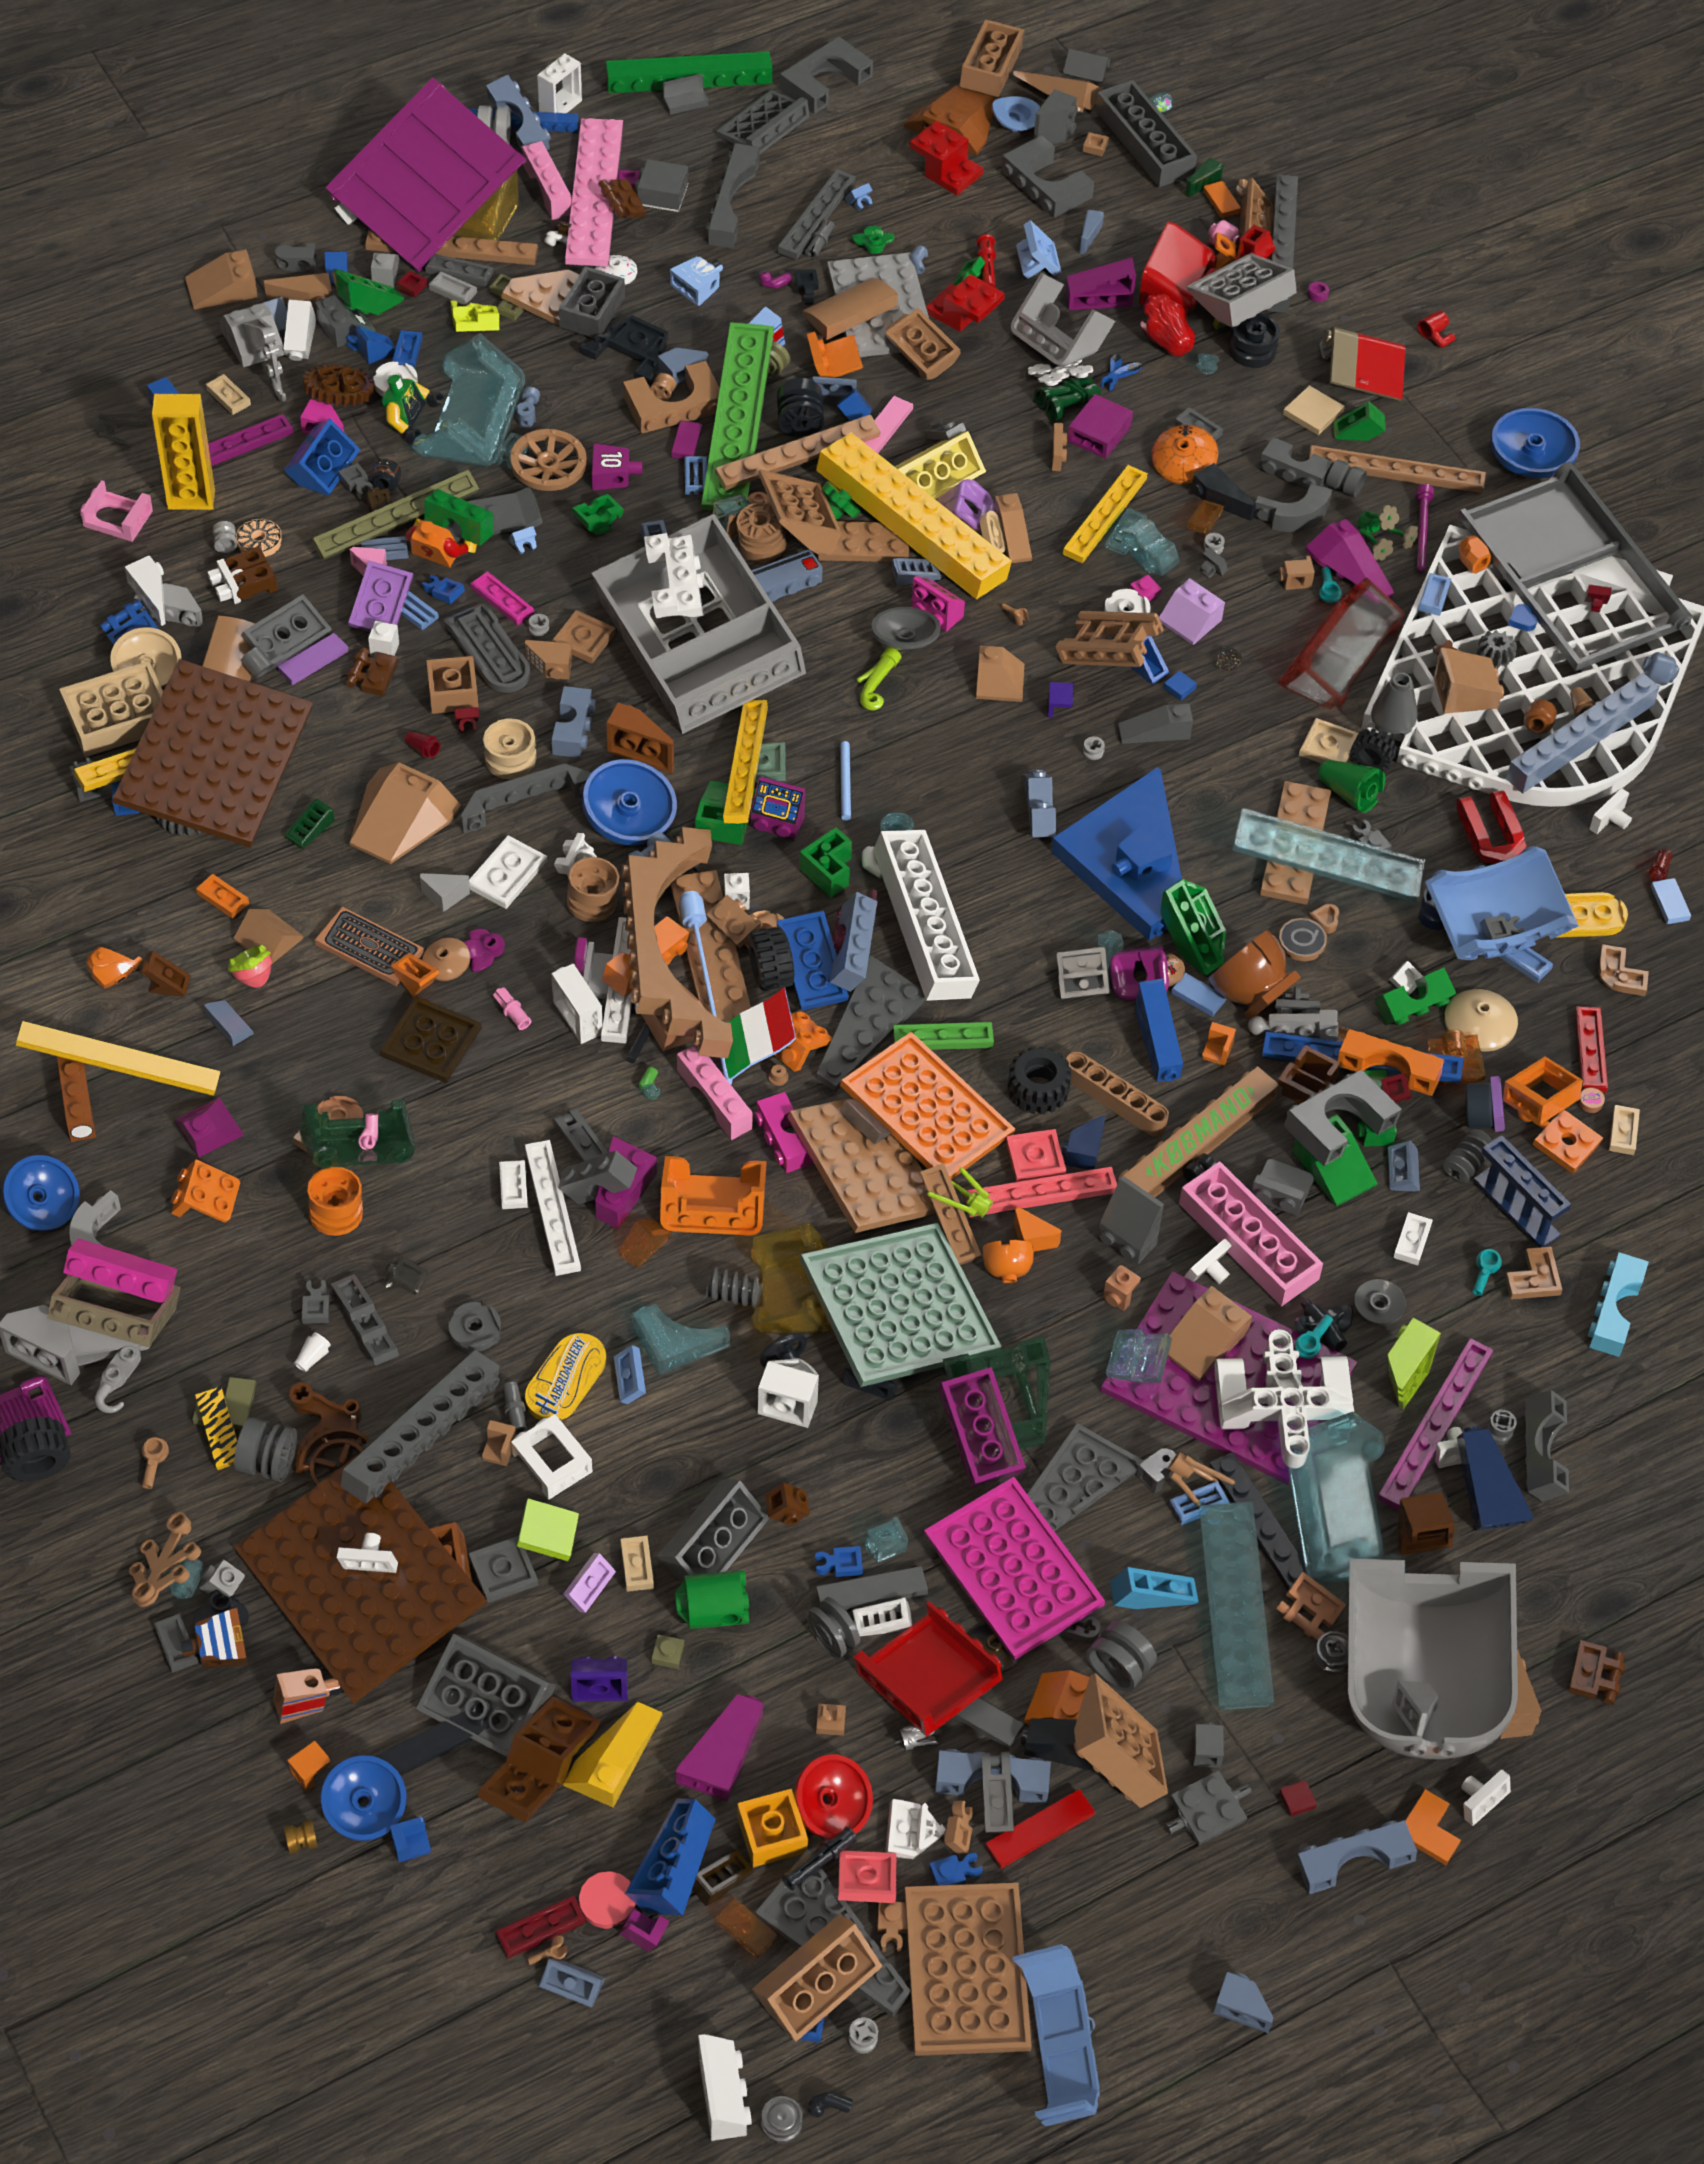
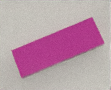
[471,571,534,626]

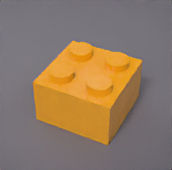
[737,1789,808,1868]

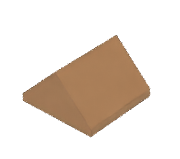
[234,909,303,964]

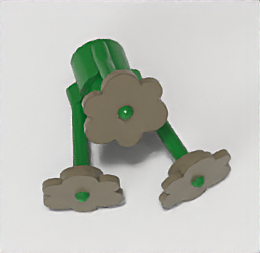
[1357,505,1418,561]

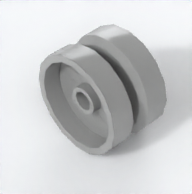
[478,105,511,145]

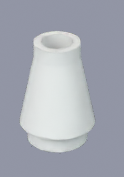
[294,1332,331,1373]

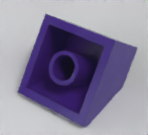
[571,1656,628,1702]

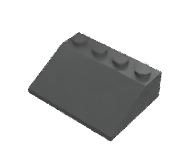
[416,1634,557,1757]

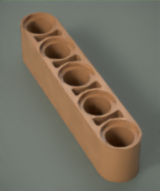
[1066,1052,1169,1137]

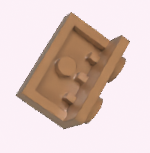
[706,895,762,948]

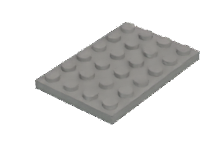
[827,252,929,357]

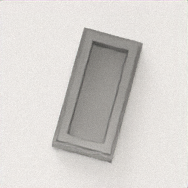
[429,272,477,306]

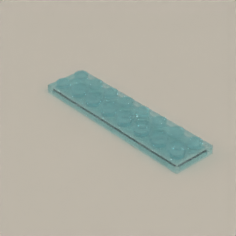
[1232,808,1425,903]
[1199,1502,1275,1710]

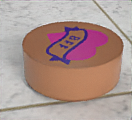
[1578,1088,1605,1113]

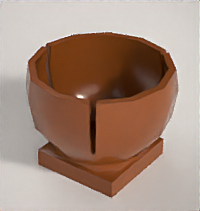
[1208,930,1301,1020]

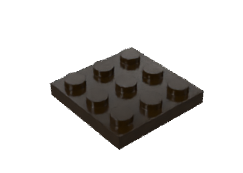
[380,997,482,1083]

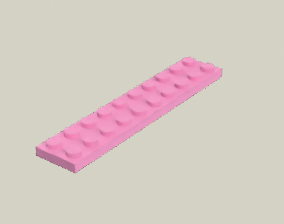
[565,118,623,266]

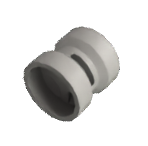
[213,521,237,553]

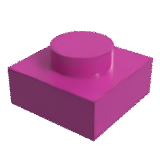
[1130,575,1162,601]

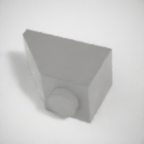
[371,253,400,288]

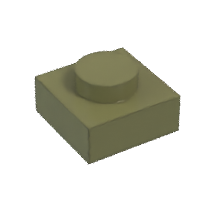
[652,1635,685,1669]

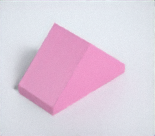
[350,547,387,576]

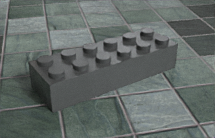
[1096,80,1197,188]

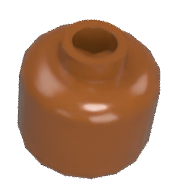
[1524,699,1557,734]

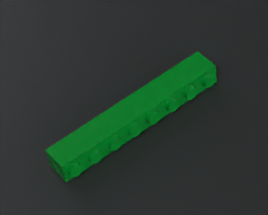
[606,51,772,94]

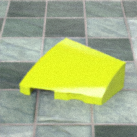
[450,301,499,331]

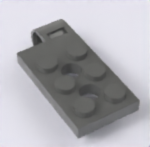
[241,594,332,679]

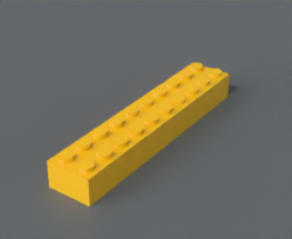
[816,433,1012,600]

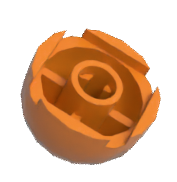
[982,1240,1034,1283]

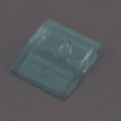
[1106,1329,1172,1383]

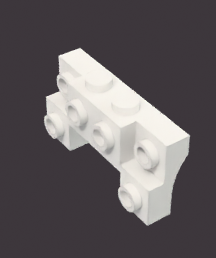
[644,533,704,618]

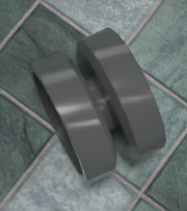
[1086,1621,1157,1691]

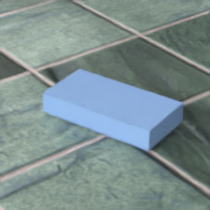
[1651,878,1691,924]

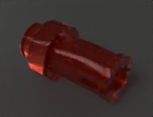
[1649,849,1673,882]

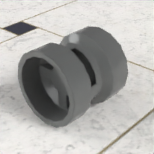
[1487,1409,1517,1445]

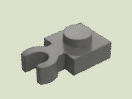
[338,463,373,500]
[1351,820,1392,860]
[1480,915,1525,940]
[302,1280,330,1324]

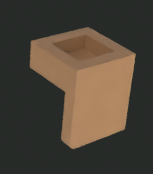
[482,1420,516,1466]

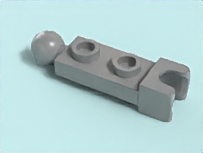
[1248,1010,1338,1040]

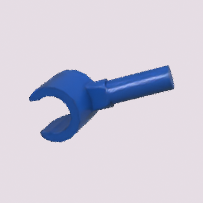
[346,334,358,351]

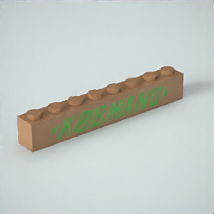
[1118,1066,1279,1197]

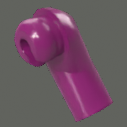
[759,271,792,289]

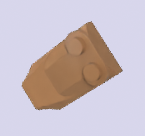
[885,308,960,380]

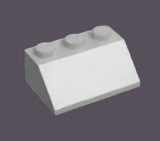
[699,2034,752,2141]

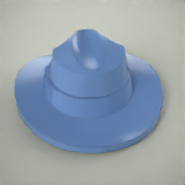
[992,97,1041,132]

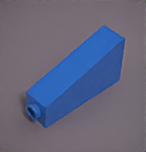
[1134,978,1183,1082]

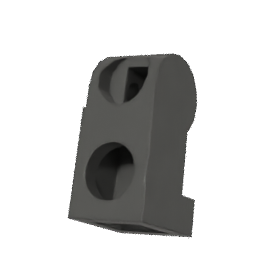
[275,243,317,273]

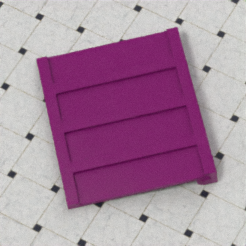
[325,77,527,272]

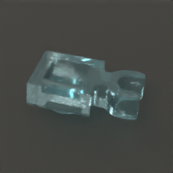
[497,432,529,469]

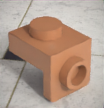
[1103,1265,1141,1311]

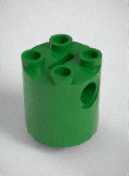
[675,1570,749,1630]

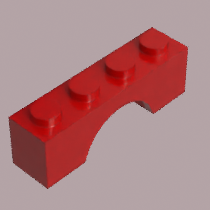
[1201,224,1276,279]

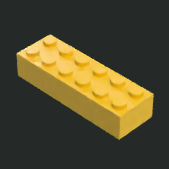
[152,394,215,510]

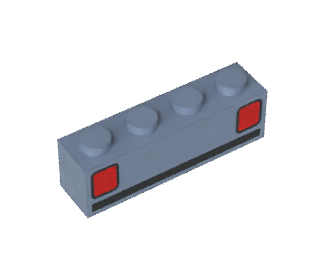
[752,549,823,602]

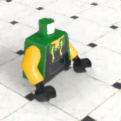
[382,375,445,444]

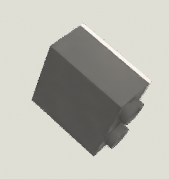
[634,159,688,212]

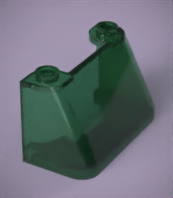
[299,1099,416,1168]

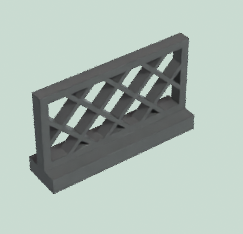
[716,90,810,154]

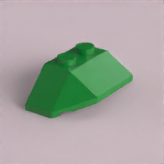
[332,269,404,315]
[1160,879,1226,976]

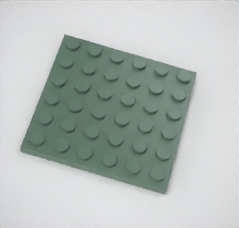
[799,1223,1002,1387]

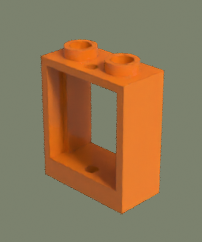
[1503,1056,1583,1125]

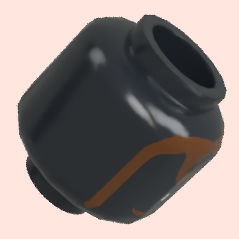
[370,459,401,492]

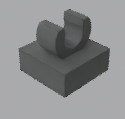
[1201,547,1228,578]

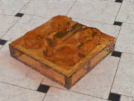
[1428,1030,1486,1086]

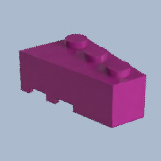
[595,1136,657,1229]

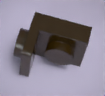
[362,487,392,513]

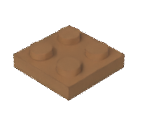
[552,610,616,664]

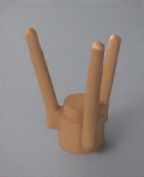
[1168,1452,1235,1506]

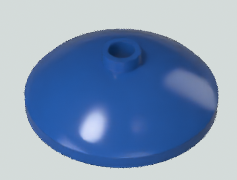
[2,1155,80,1231]
[321,1755,406,1841]

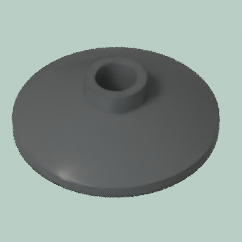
[1354,1279,1406,1325]

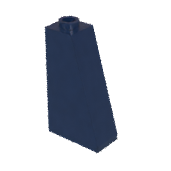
[1457,1426,1533,1531]

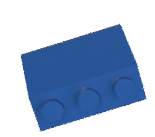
[284,418,360,495]

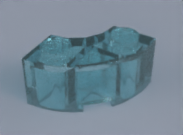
[1119,517,1180,576]

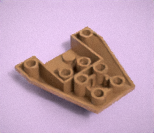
[350,762,461,864]

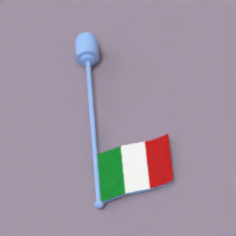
[679,891,796,1084]

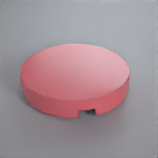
[579,1871,636,1929]

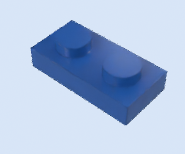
[392,330,423,369]

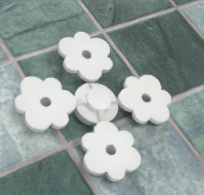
[1028,359,1093,386]

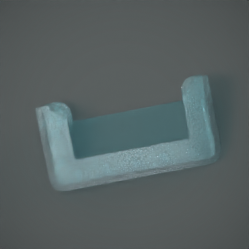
[412,333,525,467]
[1288,1411,1408,1582]

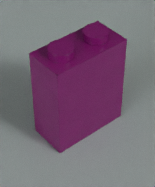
[1067,394,1133,459]

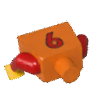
[405,518,477,568]

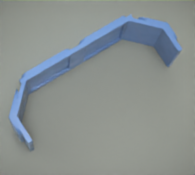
[1013,1944,1100,2126]

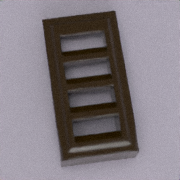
[692,1849,754,1906]

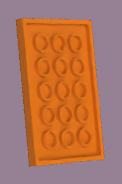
[840,1032,1015,1180]

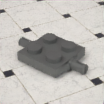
[1165,1771,1252,1846]

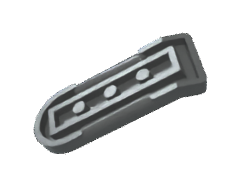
[445,487,543,544]
[444,603,530,693]

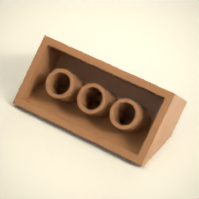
[752,1914,883,2042]

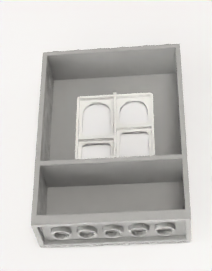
[592,514,806,734]

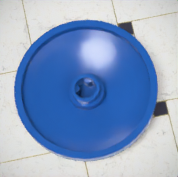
[1491,408,1580,478]
[582,759,677,845]

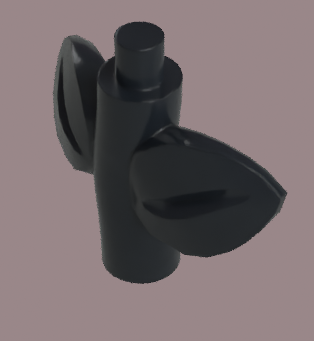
[1295,1299,1353,1352]

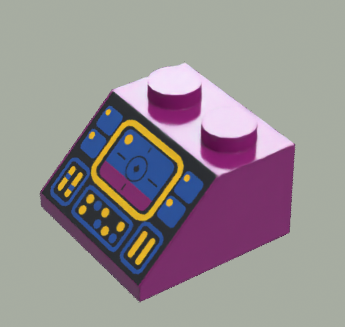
[751,776,805,840]

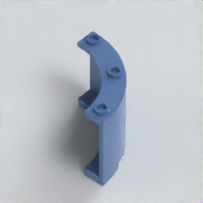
[1425,846,1579,960]

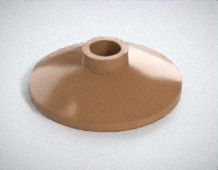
[422,938,471,981]

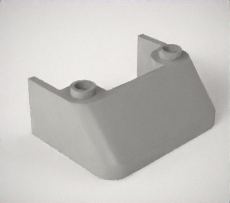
[1011,273,1115,367]

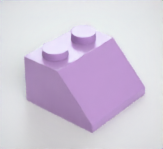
[1159,579,1225,645]

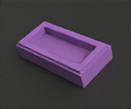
[1490,1076,1505,1132]

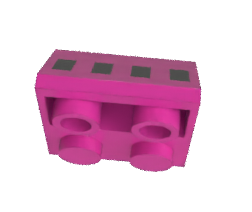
[911,576,965,632]

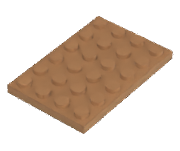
[787,1098,936,1233]
[905,1883,1032,2056]

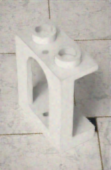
[511,1414,592,1500]

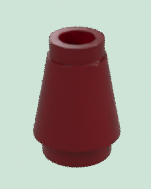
[405,731,441,758]

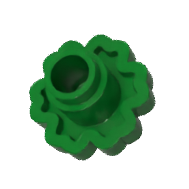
[821,481,861,520]

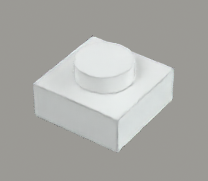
[1389,961,1423,995]

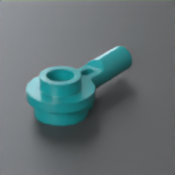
[1319,567,1342,603]
[1472,1249,1502,1296]
[1295,1315,1333,1359]

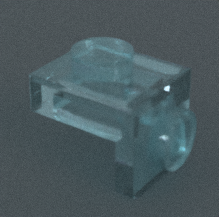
[1097,931,1123,969]

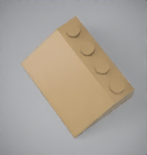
[59,661,163,757]

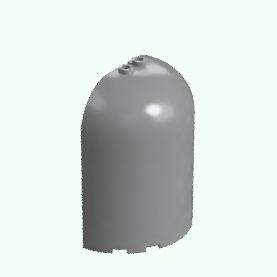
[1348,1559,1518,1760]

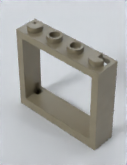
[47,1275,181,1347]

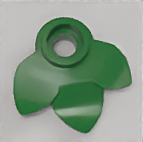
[852,225,894,254]

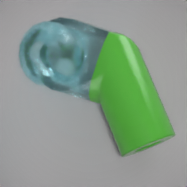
[639,1067,661,1100]

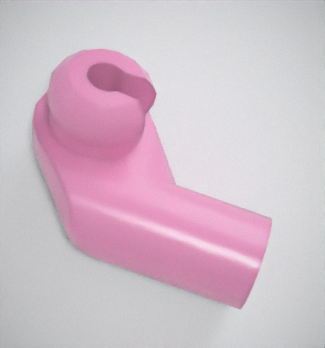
[358,1113,378,1150]

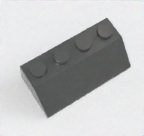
[657,1479,770,1582]

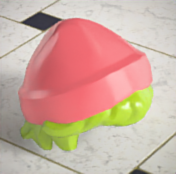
[228,945,272,988]

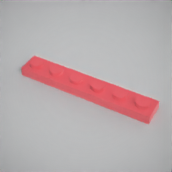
[964,1167,1117,1217]

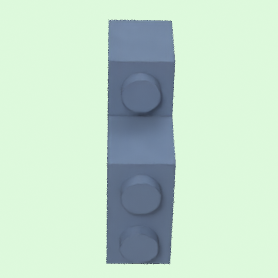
[1023,769,1056,837]

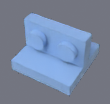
[1016,220,1061,279]

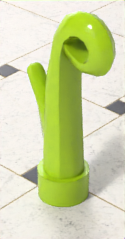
[857,647,902,711]

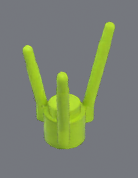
[927,1167,993,1218]

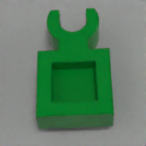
[953,256,985,286]

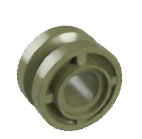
[768,341,790,377]

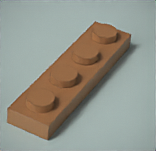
[920,1163,982,1265]

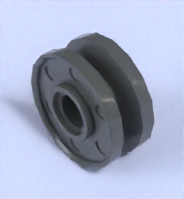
[806,1597,860,1659]

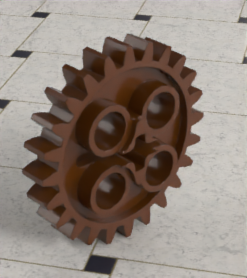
[303,363,375,407]

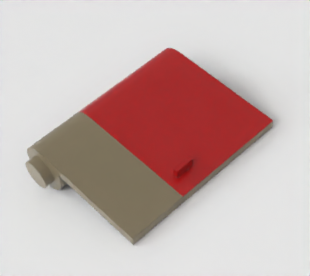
[1323,326,1405,401]

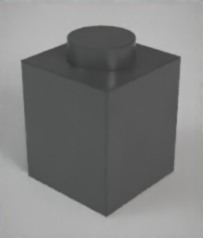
[1193,1722,1224,1768]

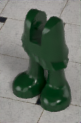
[1034,376,1101,423]

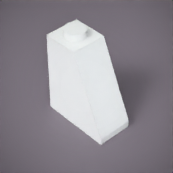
[283,300,317,361]

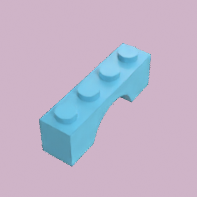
[1588,1252,1649,1357]

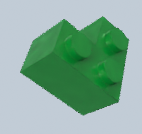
[799,827,852,898]

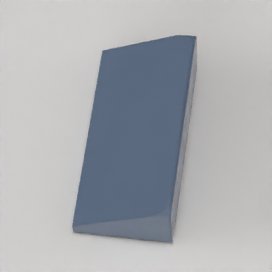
[813,376,857,397]
[203,1000,254,1046]
[1388,1141,1420,1191]
[539,1957,605,2008]

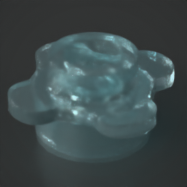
[1196,353,1219,374]

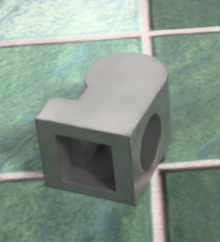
[1136,1448,1176,1494]

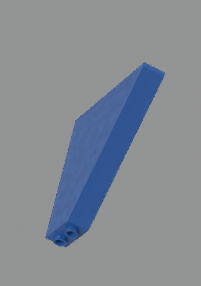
[1052,767,1182,941]

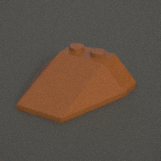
[904,83,996,156]

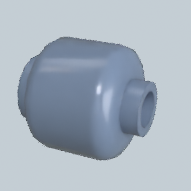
[1642,652,1679,686]

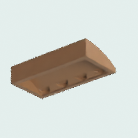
[802,278,898,340]
[202,616,255,682]

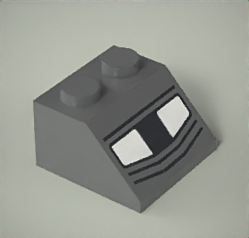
[315,295,376,348]

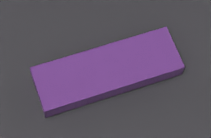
[278,633,348,685]

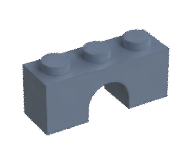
[552,686,596,758]

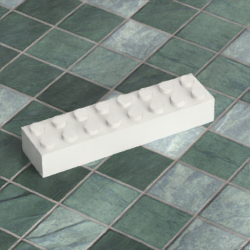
[873,830,980,1001]

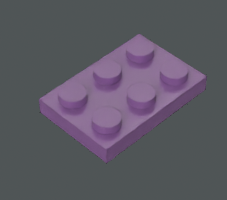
[348,561,413,632]

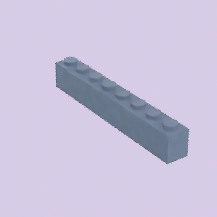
[1506,673,1659,794]

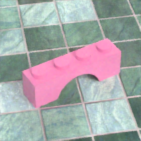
[522,141,571,220]
[677,1045,752,1140]

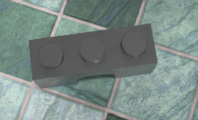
[1259,437,1333,490]
[558,1151,637,1205]

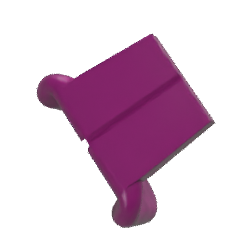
[1110,946,1169,1001]

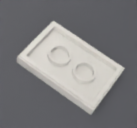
[469,836,548,909]

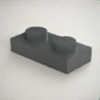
[924,420,966,440]

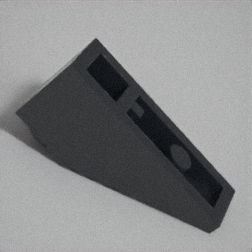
[1191,463,1256,521]

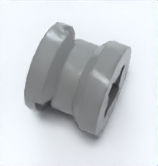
[849,2017,878,2054]

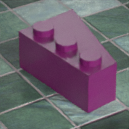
[1065,257,1136,310]

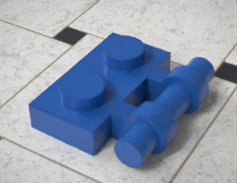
[100,599,160,645]

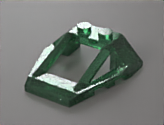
[943,1336,1051,1450]

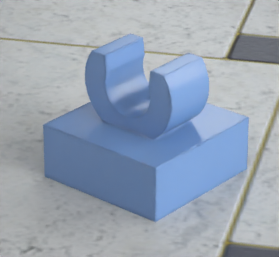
[845,183,873,211]

